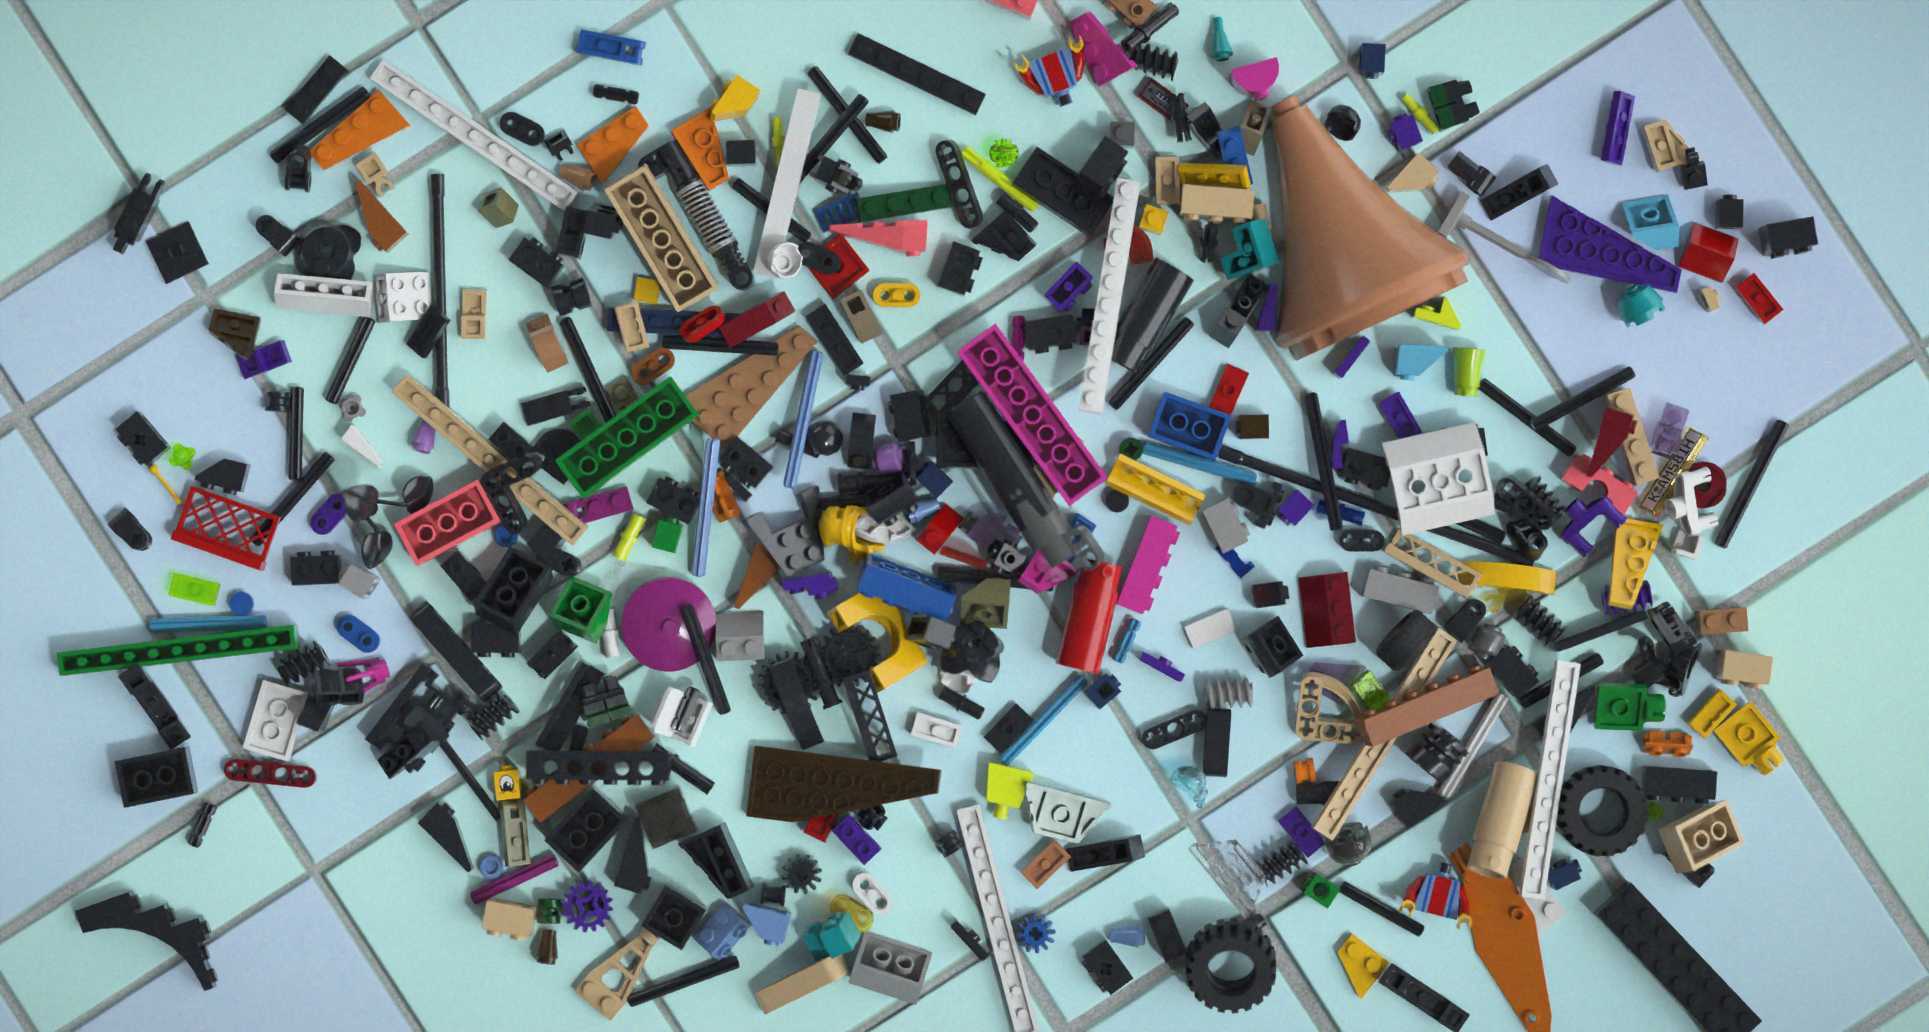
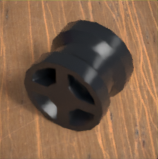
[265,392,289,412]
[935,830,964,858]

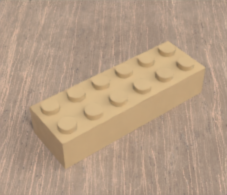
[604,163,719,312]

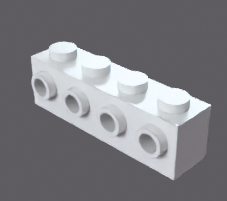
[274,273,374,317]

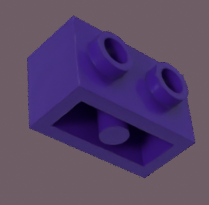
[1043,261,1094,313]

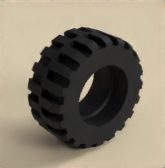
[1556,765,1649,857]
[1186,918,1277,1014]

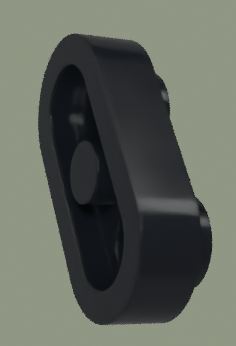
[499,112,545,147]
[798,242,841,275]

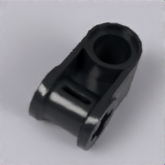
[285,145,312,193]
[255,215,301,257]
[107,507,153,551]
[1506,516,1548,561]
[535,546,582,576]
[1443,599,1486,643]

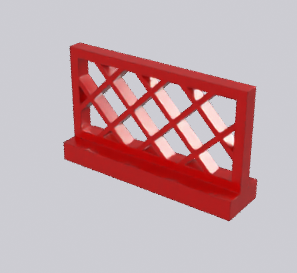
[171,486,281,571]

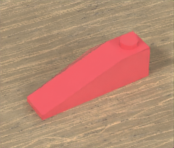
[828,220,928,257]

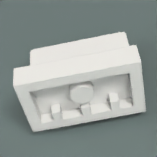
[374,272,432,324]

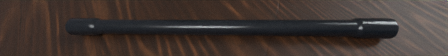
[430,174,450,409]

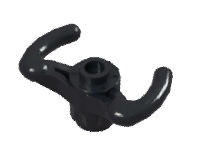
[1631,635,1682,697]

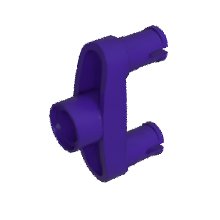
[1560,495,1627,557]

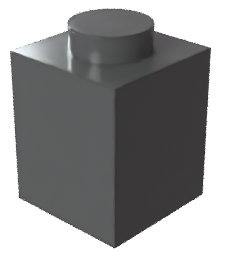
[1110,121,1135,149]

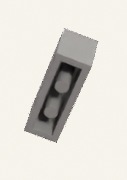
[1361,566,1439,614]

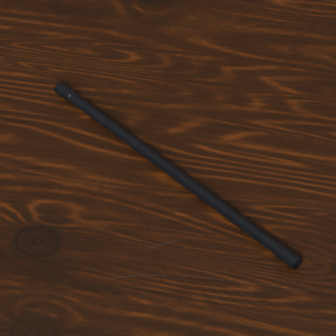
[1218,445,1534,566]

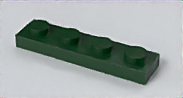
[855,184,952,223]

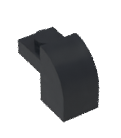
[1186,102,1226,157]
[847,412,876,470]

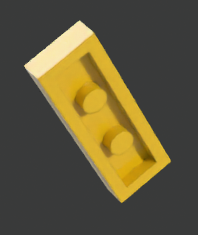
[1178,163,1251,189]

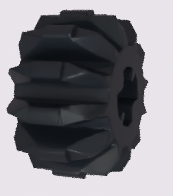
[782,854,822,894]

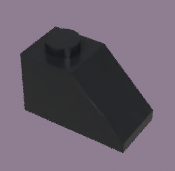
[296,696,335,732]
[1389,788,1446,827]

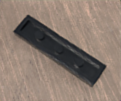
[1554,610,1648,652]

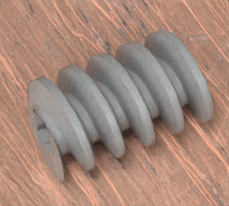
[1204,678,1253,709]

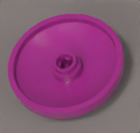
[621,577,716,672]

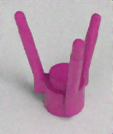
[337,657,390,692]

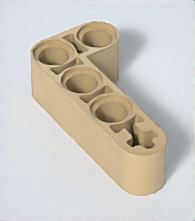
[754,955,851,1015]

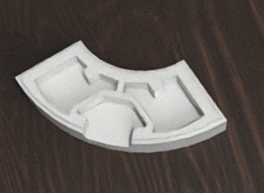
[855,513,916,543]

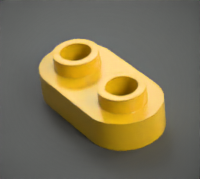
[873,283,920,308]

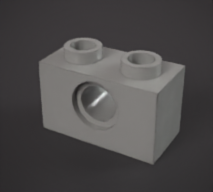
[338,564,381,599]

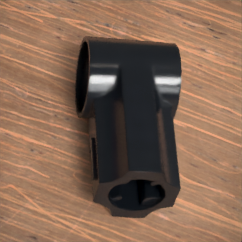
[1446,151,1496,197]
[1296,781,1339,806]

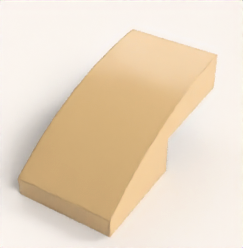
[461,289,487,339]

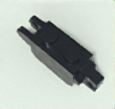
[113,173,165,255]

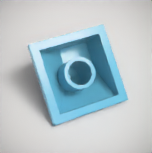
[1621,195,1679,250]
[1394,344,1448,380]

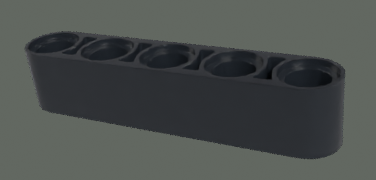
[408,600,503,703]

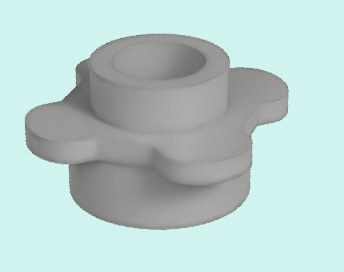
[339,395,366,422]

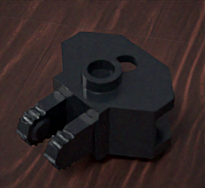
[809,154,863,196]

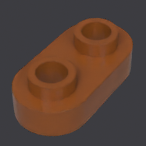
[631,348,675,385]

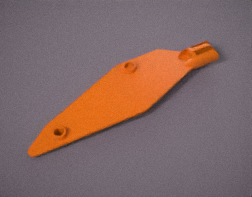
[1447,842,1552,1032]

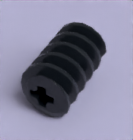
[1129,43,1179,81]
[1518,476,1566,523]
[1515,595,1568,646]
[277,640,331,687]
[466,692,520,741]
[1254,840,1308,888]

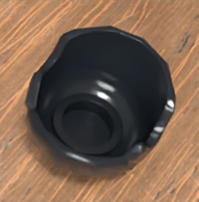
[1325,104,1361,141]
[805,420,843,456]

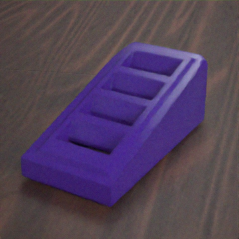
[1256,283,1277,332]

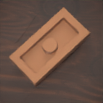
[1020,840,1071,890]

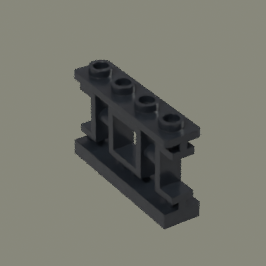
[365,663,470,774]

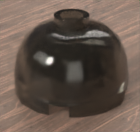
[1323,822,1371,866]

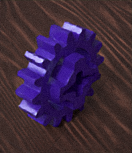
[561,881,613,933]

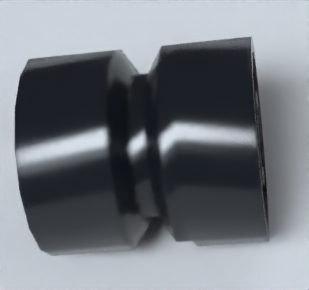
[551,277,592,316]

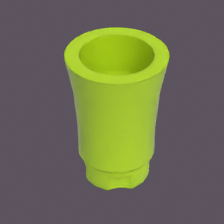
[1453,347,1486,397]

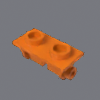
[701,471,741,523]
[1642,731,1693,757]

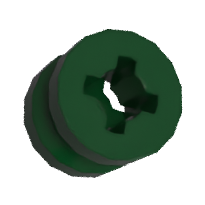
[1119,438,1143,461]

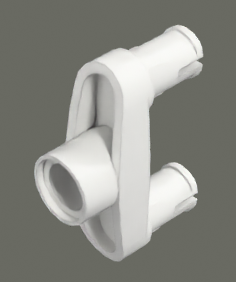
[1665,467,1718,537]

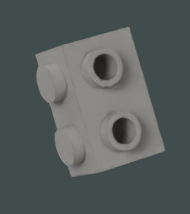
[1201,498,1250,554]

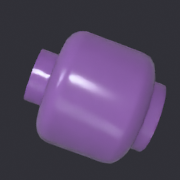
[872,442,908,475]

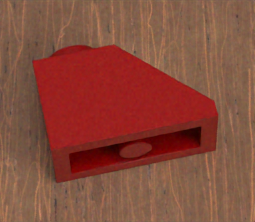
[916,504,964,555]

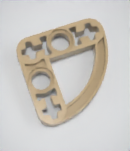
[1295,672,1363,744]

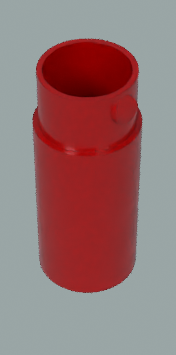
[1055,559,1123,674]

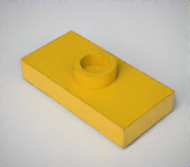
[1687,688,1737,739]

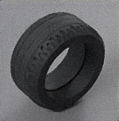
[1376,610,1436,671]

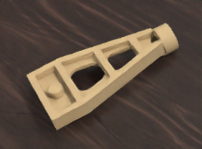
[574,928,660,1021]

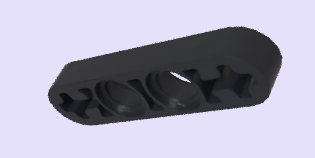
[935,139,983,229]

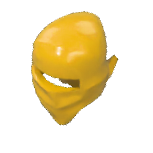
[819,505,885,565]

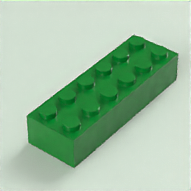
[555,376,700,499]

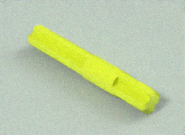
[961,146,1039,212]

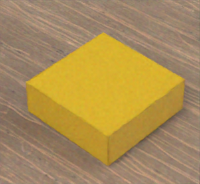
[634,277,661,304]

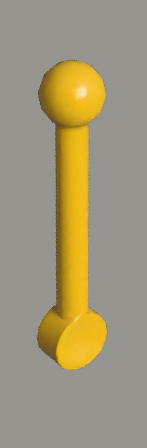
[149,464,183,506]

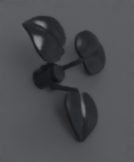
[341,475,433,569]

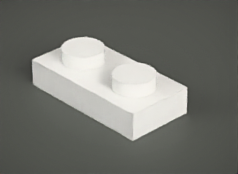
[911,712,963,748]

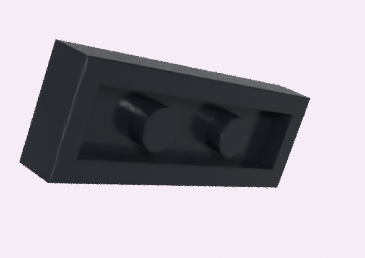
[285,55,349,125]
[805,304,864,376]

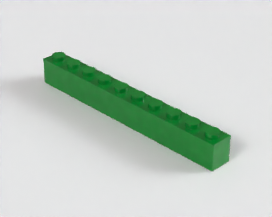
[57,625,300,676]

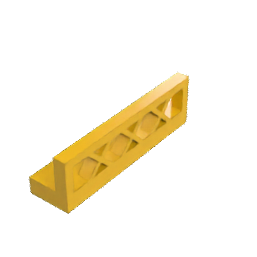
[1105,454,1205,526]

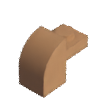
[526,314,569,373]

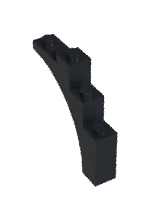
[75,891,218,991]

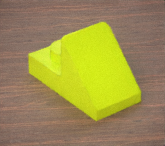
[1412,296,1461,331]

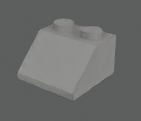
[716,612,766,662]

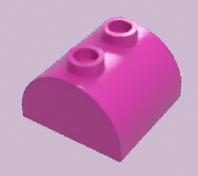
[1229,57,1279,101]

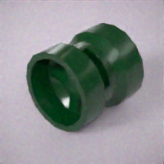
[537,898,561,924]

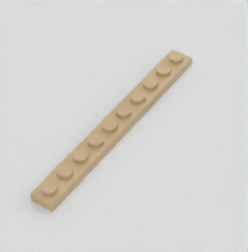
[392,374,589,546]
[1311,627,1458,841]

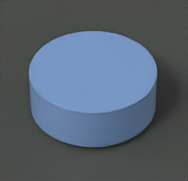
[479,855,504,879]

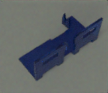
[1214,546,1255,579]

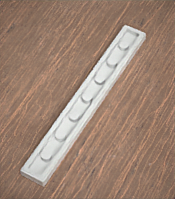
[753,88,821,279]

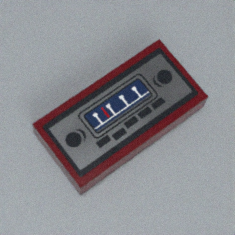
[1137,77,1189,124]

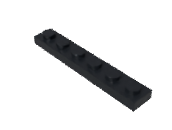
[848,33,986,116]

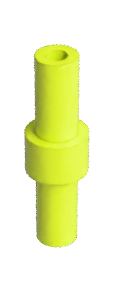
[1401,94,1440,135]
[772,117,786,166]

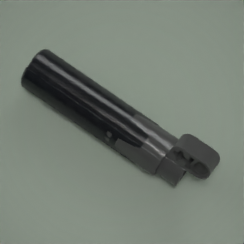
[946,391,1104,570]

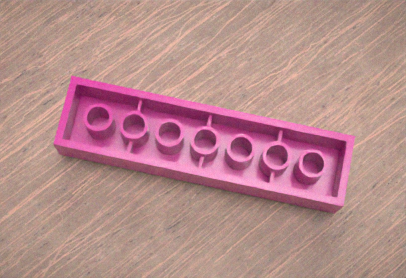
[957,323,1108,506]

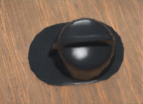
[1667,643,1702,696]

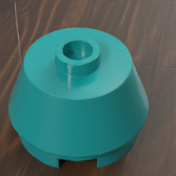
[1617,284,1665,328]

